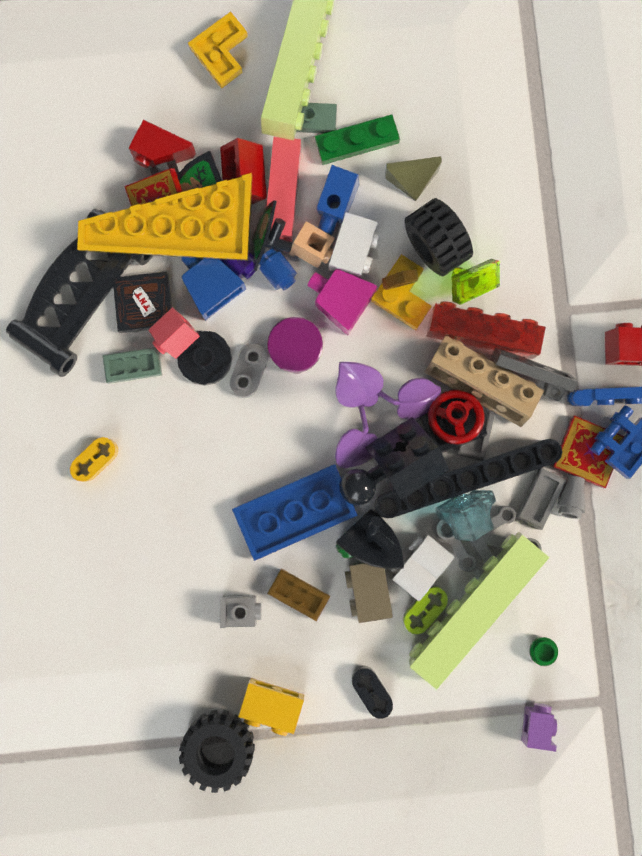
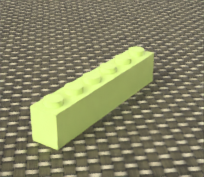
[261,0,335,140]
[409,532,550,690]

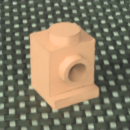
[289,221,335,268]

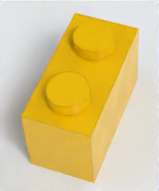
[238,678,305,736]

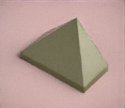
[385,156,442,201]

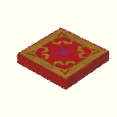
[124,168,182,206]
[552,415,624,489]

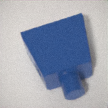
[316,165,360,236]
[181,257,246,321]

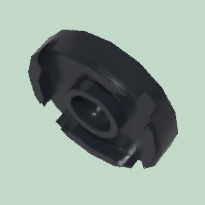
[177,331,232,386]

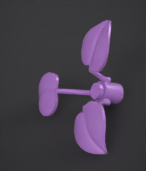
[335,362,441,468]

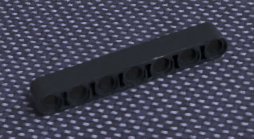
[374,439,563,519]

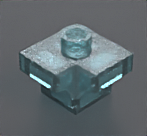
[435,490,496,541]

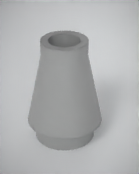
[557,476,585,519]

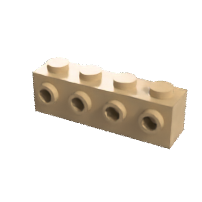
[424,336,544,427]

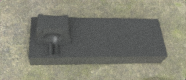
[491,347,578,401]

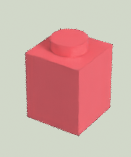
[148,307,200,359]

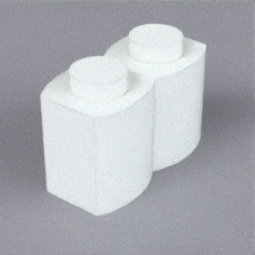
[390,535,454,601]

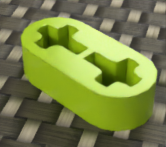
[403,586,448,635]

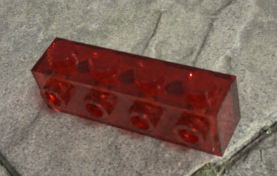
[426,301,546,359]

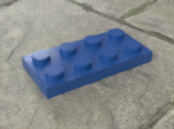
[232,464,358,561]

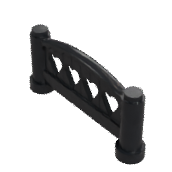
[6,209,153,377]

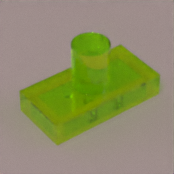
[451,258,500,305]

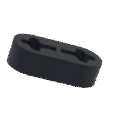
[352,666,393,719]

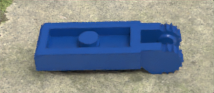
[566,387,642,406]

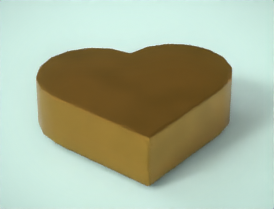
[381,270,419,290]

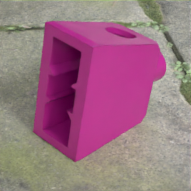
[307,269,377,335]

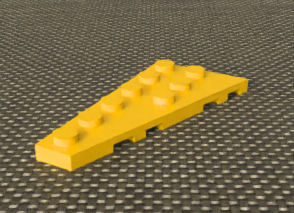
[77,173,252,261]

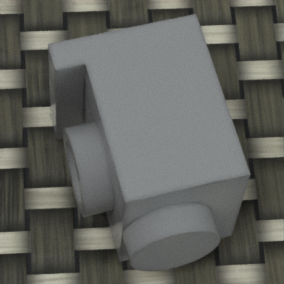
[220,596,262,628]

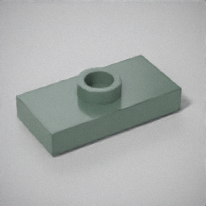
[296,103,337,133]
[102,347,163,384]

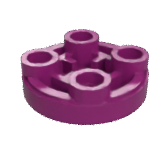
[267,317,323,374]

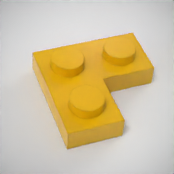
[188,11,248,89]
[371,254,432,330]

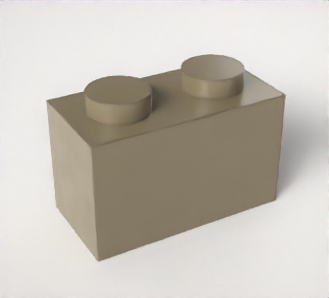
[345,562,393,623]

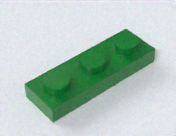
[315,114,400,165]

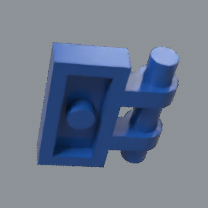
[590,405,642,479]

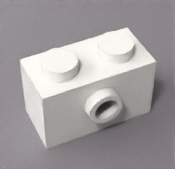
[329,212,381,278]

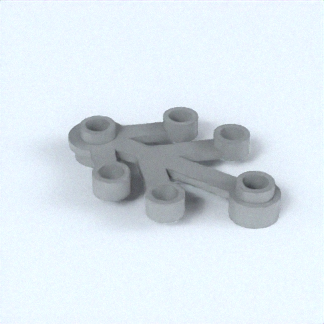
[432,500,542,572]

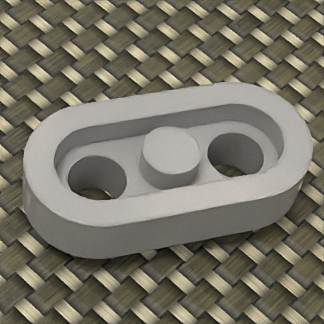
[230,344,268,398]

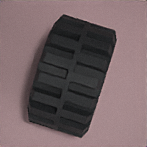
[404,198,473,277]
[179,710,255,793]

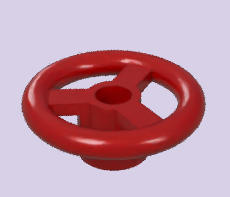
[428,390,485,444]

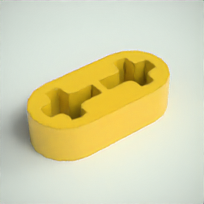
[70,437,118,482]

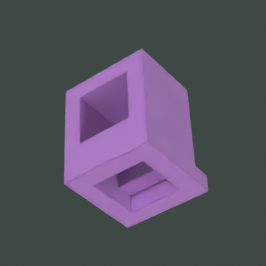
[521,703,557,752]

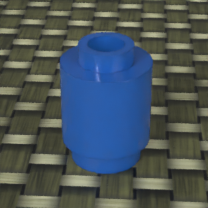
[259,248,297,291]

